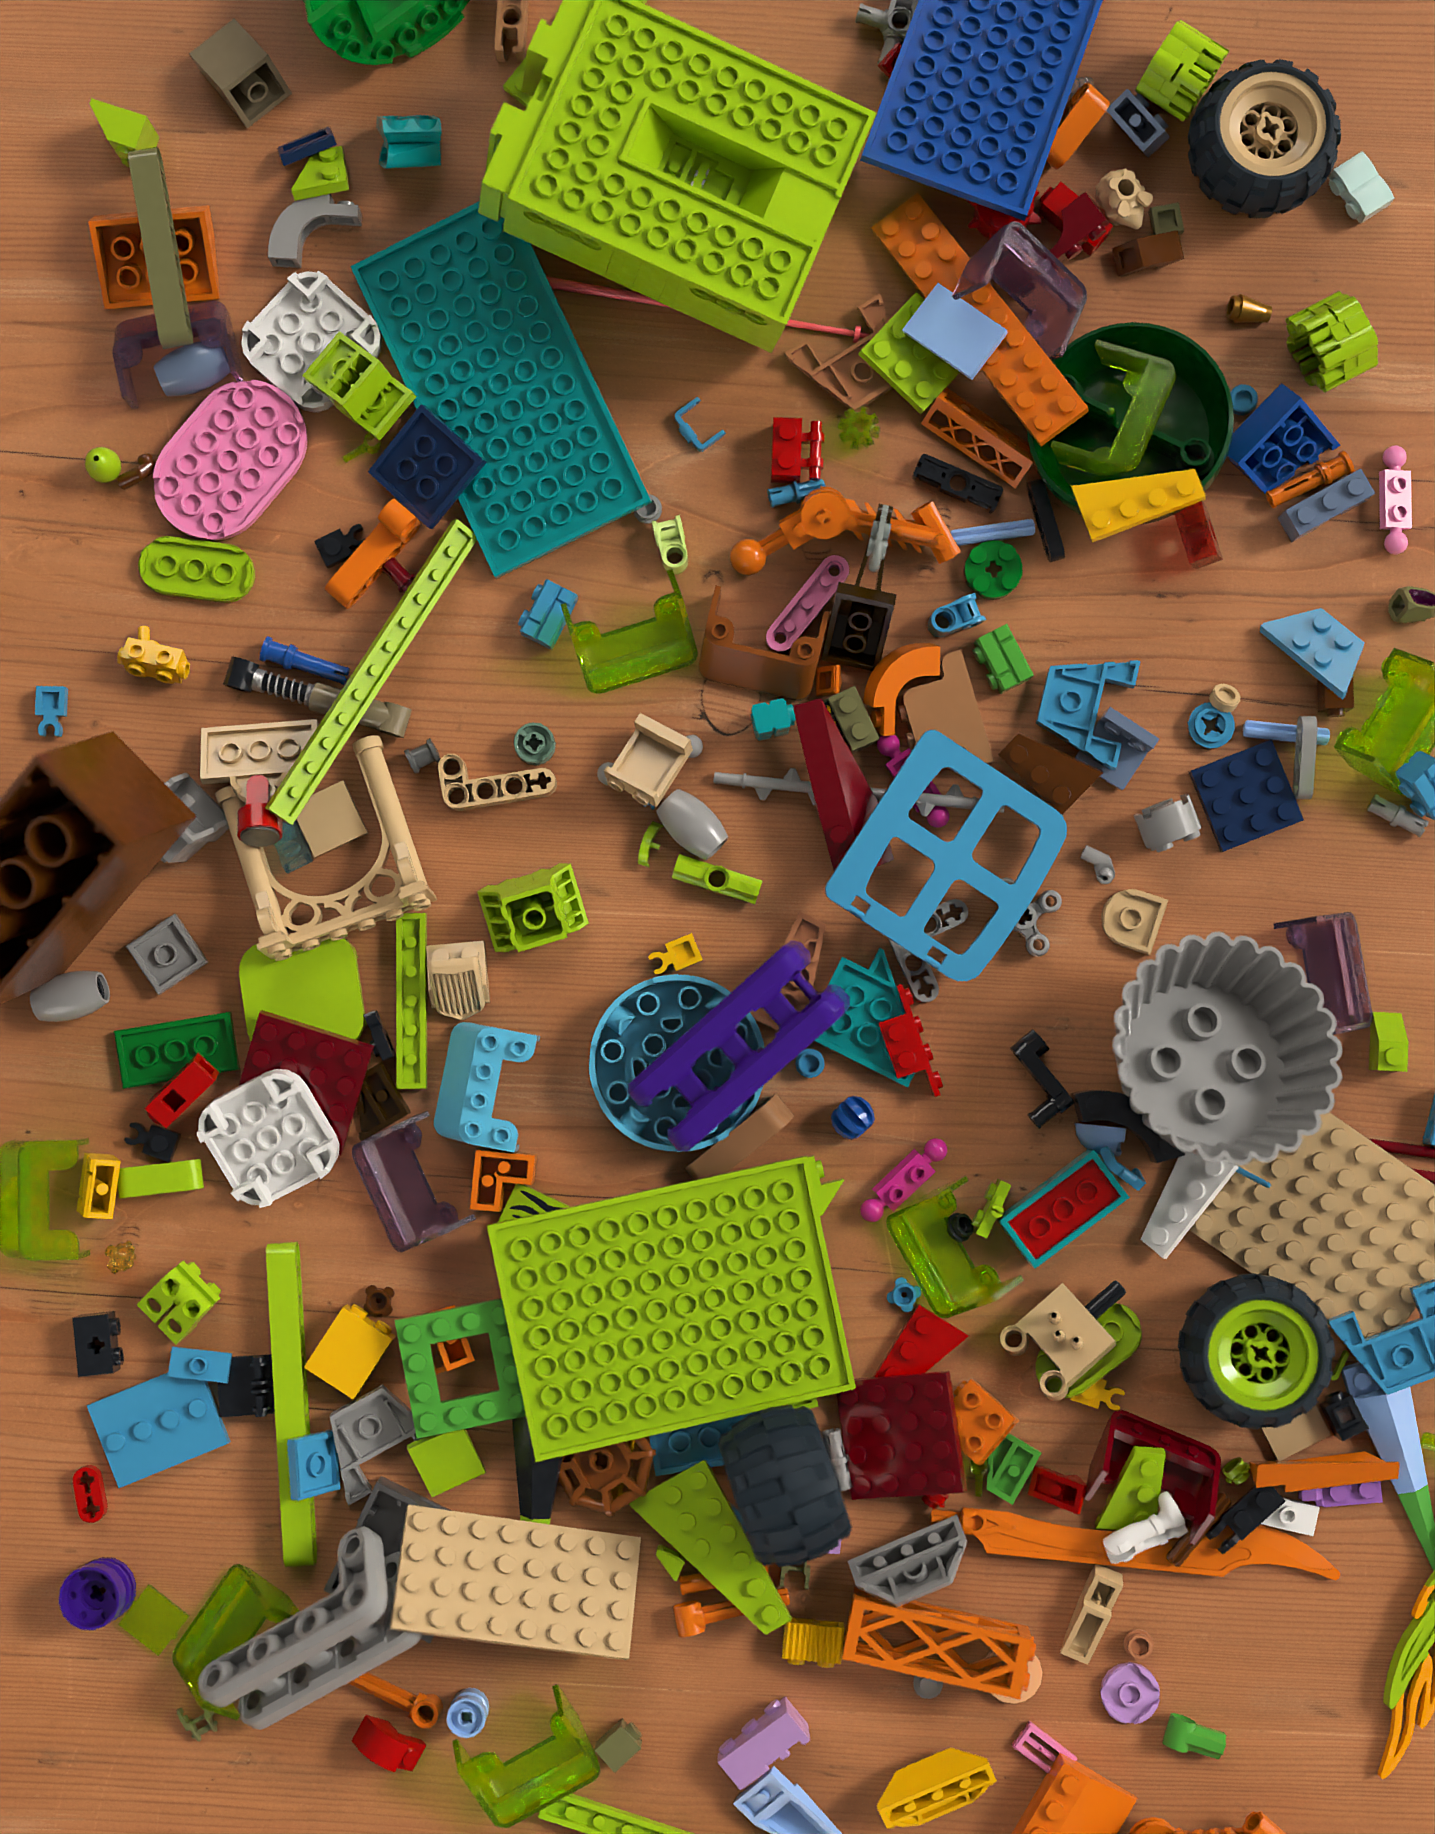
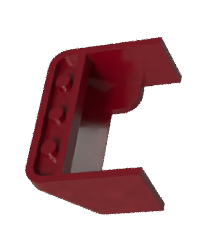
[1084,1410,1221,1545]

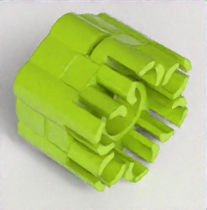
[1135,20,1229,122]
[1285,291,1378,393]

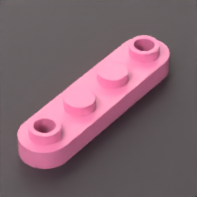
[766,555,849,653]

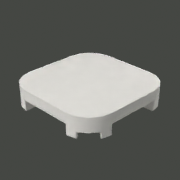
[241,271,382,412]
[196,1069,340,1208]

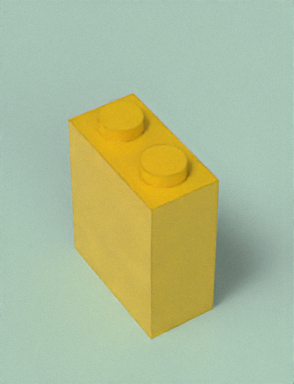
[304,1304,396,1399]

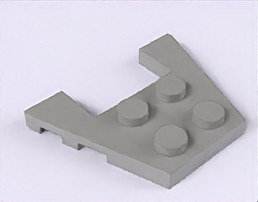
[330,1384,421,1505]

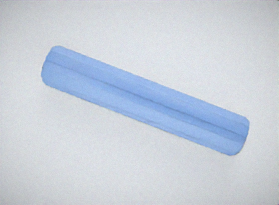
[950,519,1035,546]
[1243,720,1330,745]

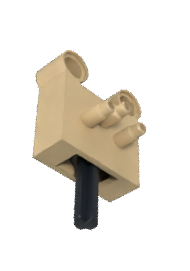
[1000,1280,1126,1401]

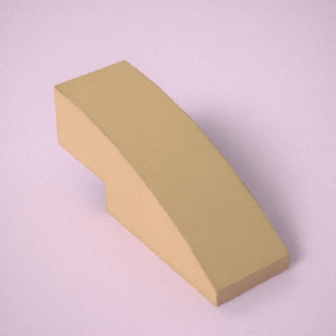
[1060,1564,1123,1665]

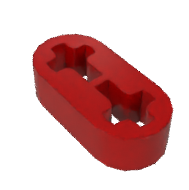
[73,1465,108,1523]

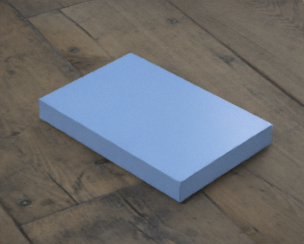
[902,283,1008,380]

